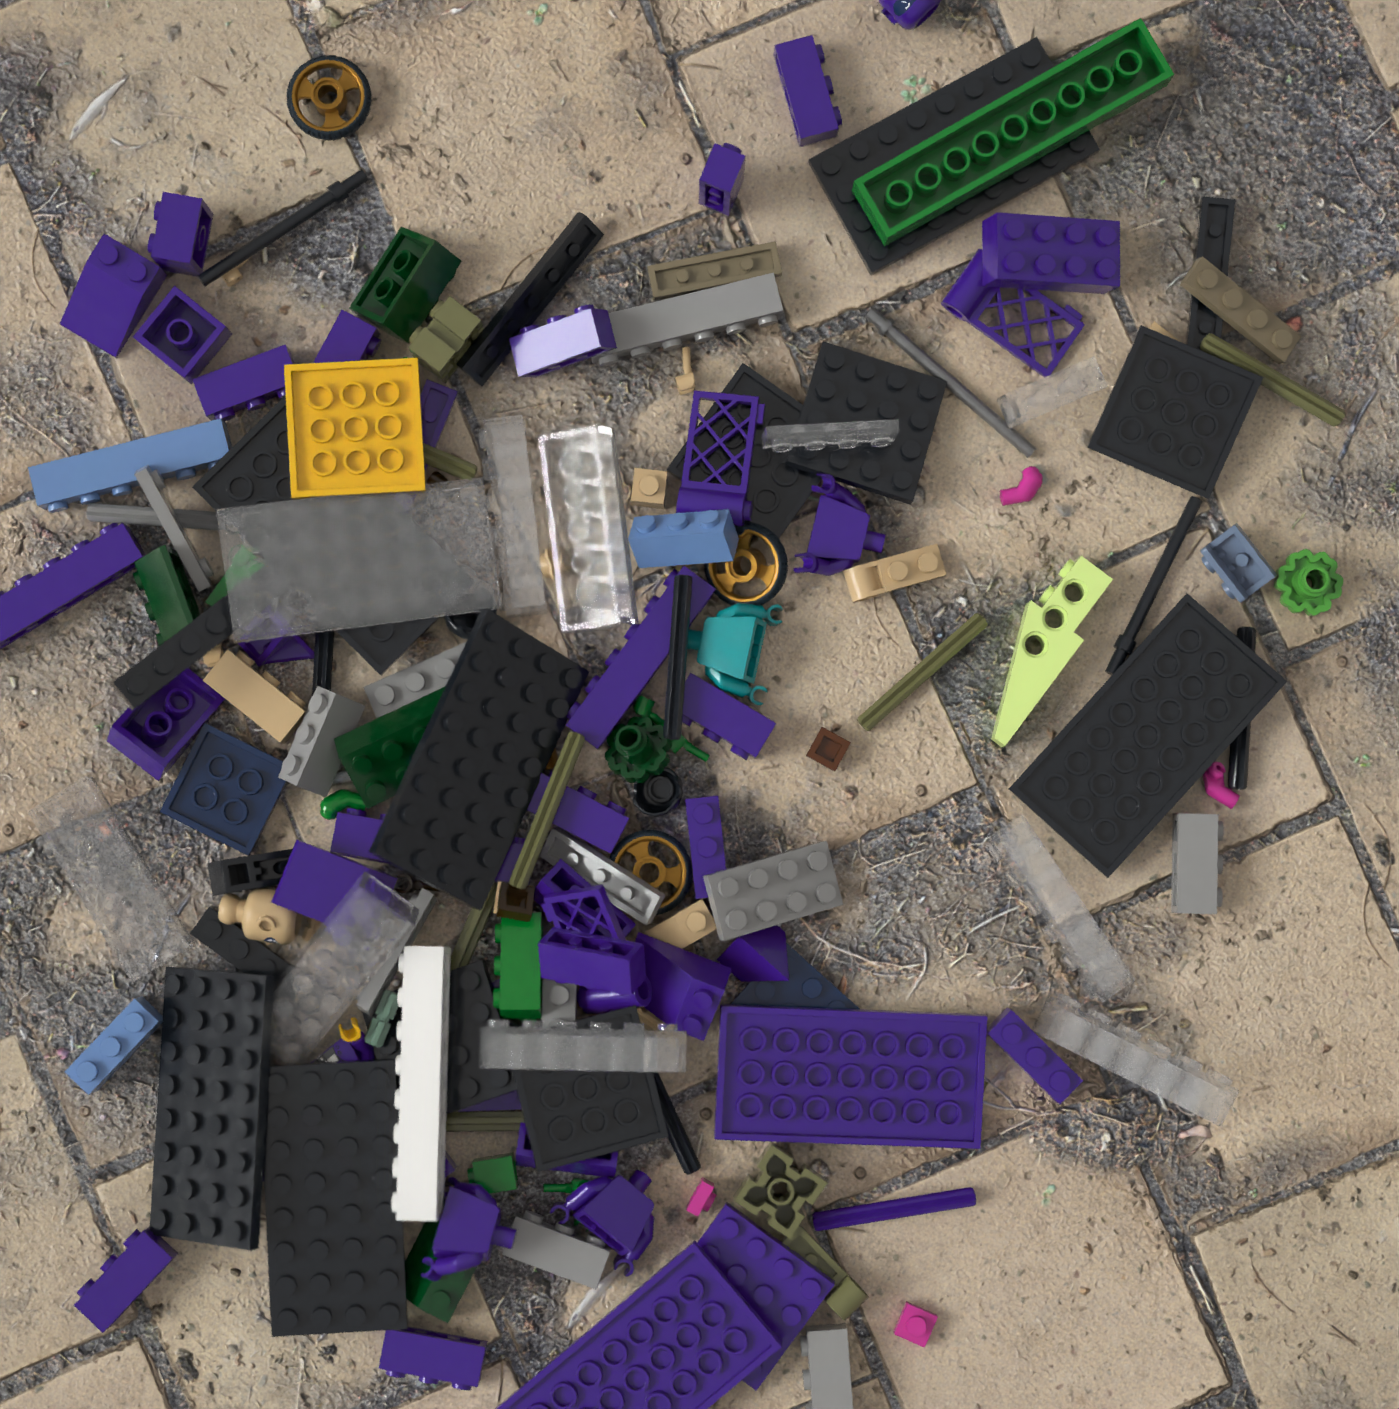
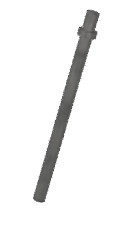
[865,307,1036,458]

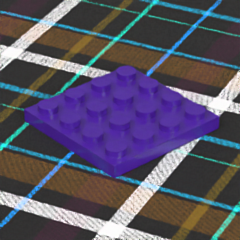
[697,1202,835,1391]

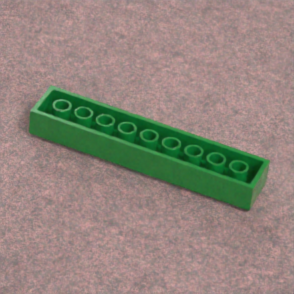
[852,18,1174,247]

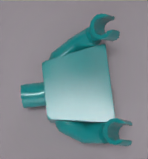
[687,603,783,705]

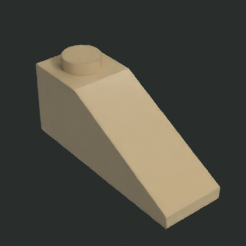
[629,898,716,949]

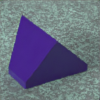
[238,605,314,667]
[717,925,789,982]

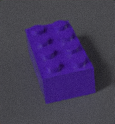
[982,212,1120,294]

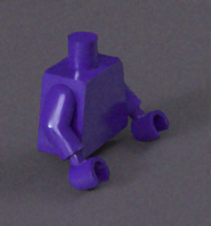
[794,473,886,576]
[550,1170,654,1277]
[421,1177,517,1282]

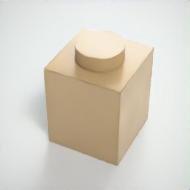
[631,468,668,509]

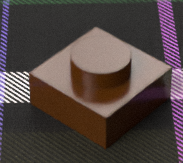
[806,727,851,772]

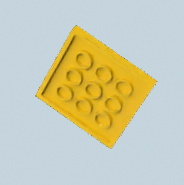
[284,358,426,499]

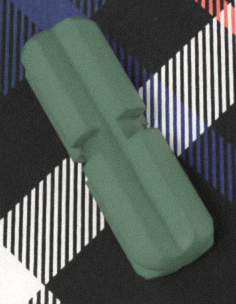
[364,990,399,1048]

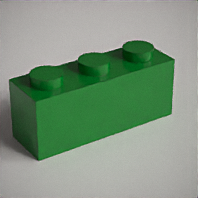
[493,912,543,1019]

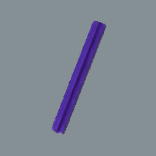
[812,1187,976,1231]

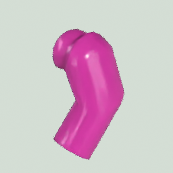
[1000,466,1043,506]
[1203,761,1240,809]

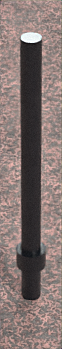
[198,169,368,287]
[1105,496,1203,675]

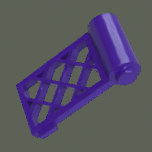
[941,249,1085,379]
[676,390,765,526]
[541,884,652,1014]

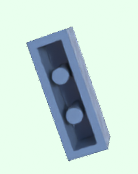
[628,509,739,568]
[65,996,163,1095]

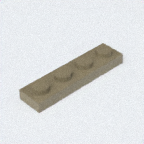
[647,241,782,300]
[1180,256,1301,364]

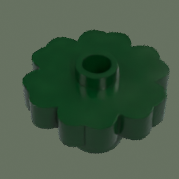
[605,717,672,783]

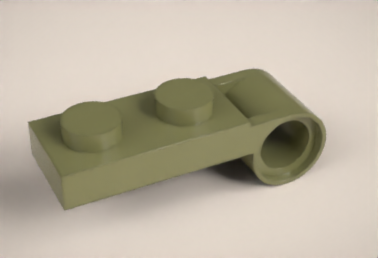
[781,1225,869,1321]

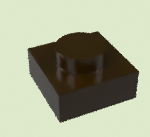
[497,882,535,922]

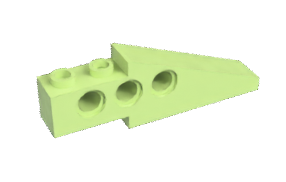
[991,556,1113,747]

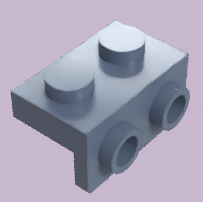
[1200,523,1277,603]

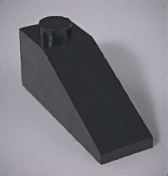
[208,845,314,896]

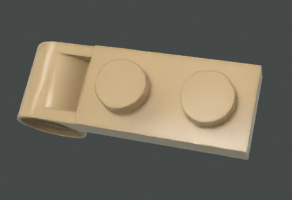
[843,544,947,603]

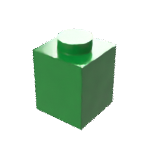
[467,1152,519,1194]

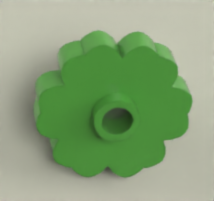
[1274,549,1344,616]

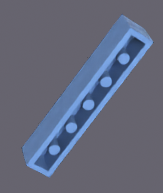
[28,418,232,513]

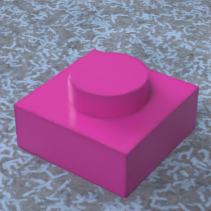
[686,1177,717,1217]
[893,1301,938,1348]

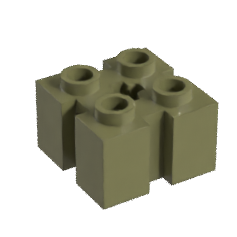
[408,296,484,384]
[733,1142,828,1239]

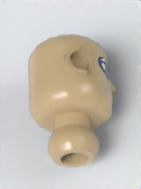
[218,888,303,945]

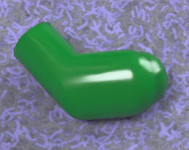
[320,789,367,820]

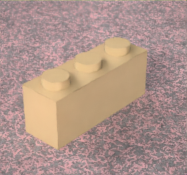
[203,650,307,744]

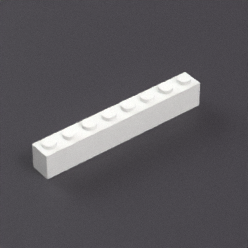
[391,946,451,1221]

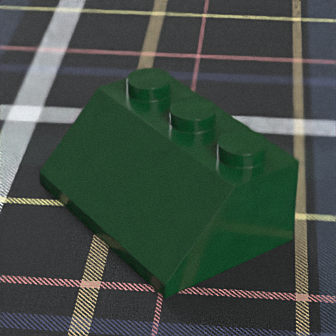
[349,227,462,344]
[133,545,201,646]
[405,1200,477,1323]

